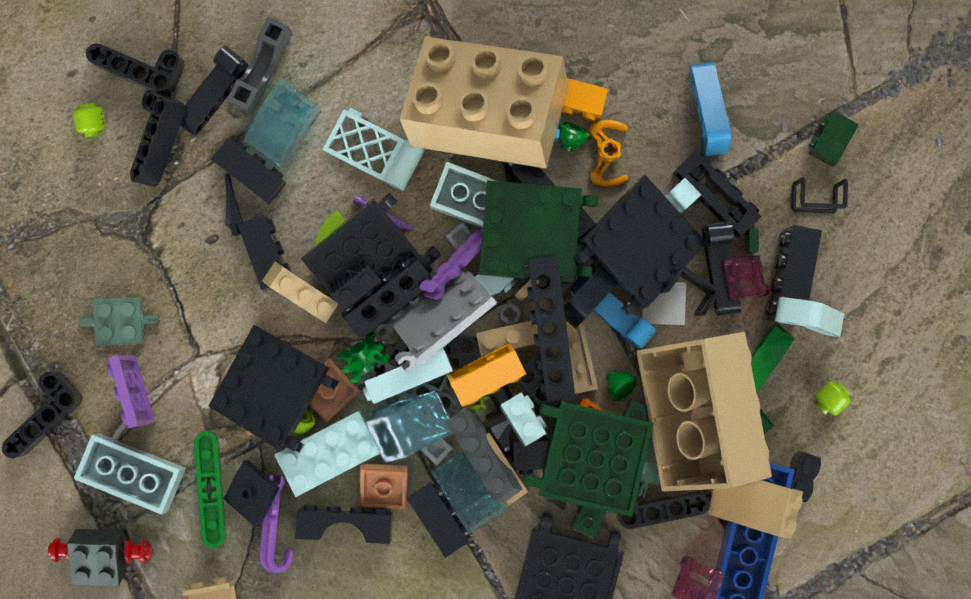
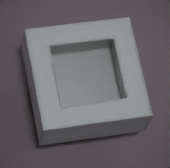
[443,222,472,252]
[420,432,453,465]

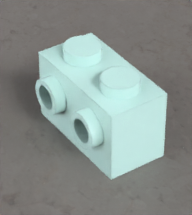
[500,393,547,447]

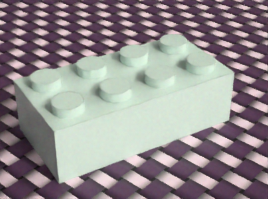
[430,162,496,228]
[275,411,382,497]
[74,433,186,515]

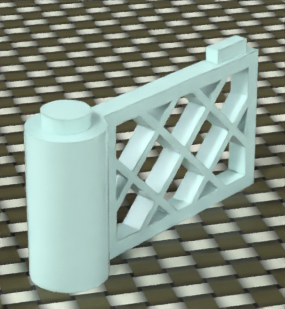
[322,108,425,192]

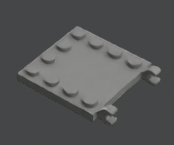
[374,267,497,372]

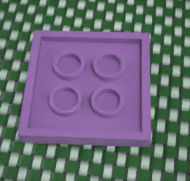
[107,355,156,428]

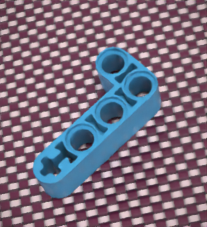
[689,62,731,157]
[571,277,658,350]

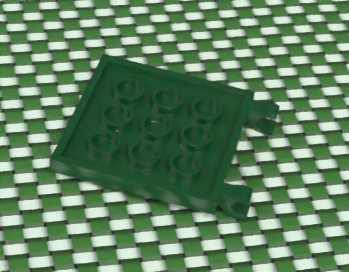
[479,180,598,283]
[523,401,654,517]

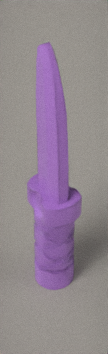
[353,195,414,230]

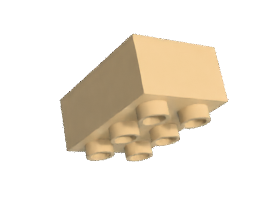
[400,37,568,169]
[637,332,772,491]

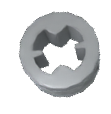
[500,304,521,325]

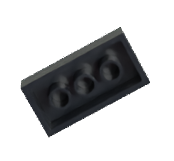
[765,225,822,325]

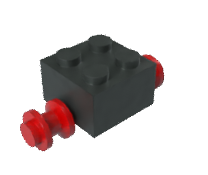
[48,529,153,586]

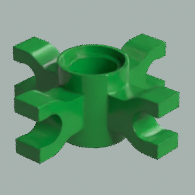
[336,332,390,383]

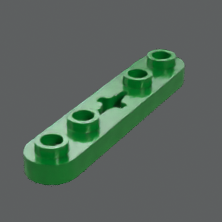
[194,431,226,549]

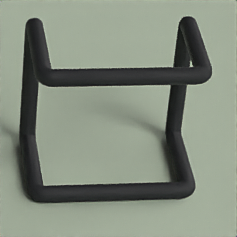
[791,177,848,214]
[661,266,719,316]

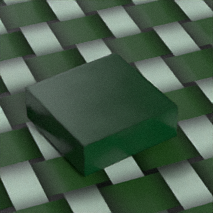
[745,229,759,254]

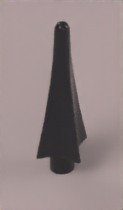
[225,173,243,236]

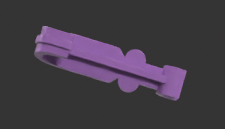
[420,229,483,300]
[259,474,293,573]

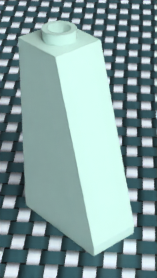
[363,348,454,404]

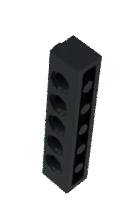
[524,253,576,401]

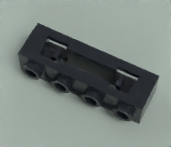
[673,150,761,238]

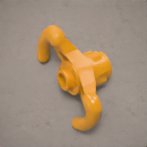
[589,119,629,188]

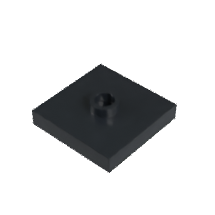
[223,460,280,527]

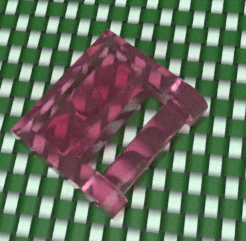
[724,255,769,300]
[671,556,723,599]

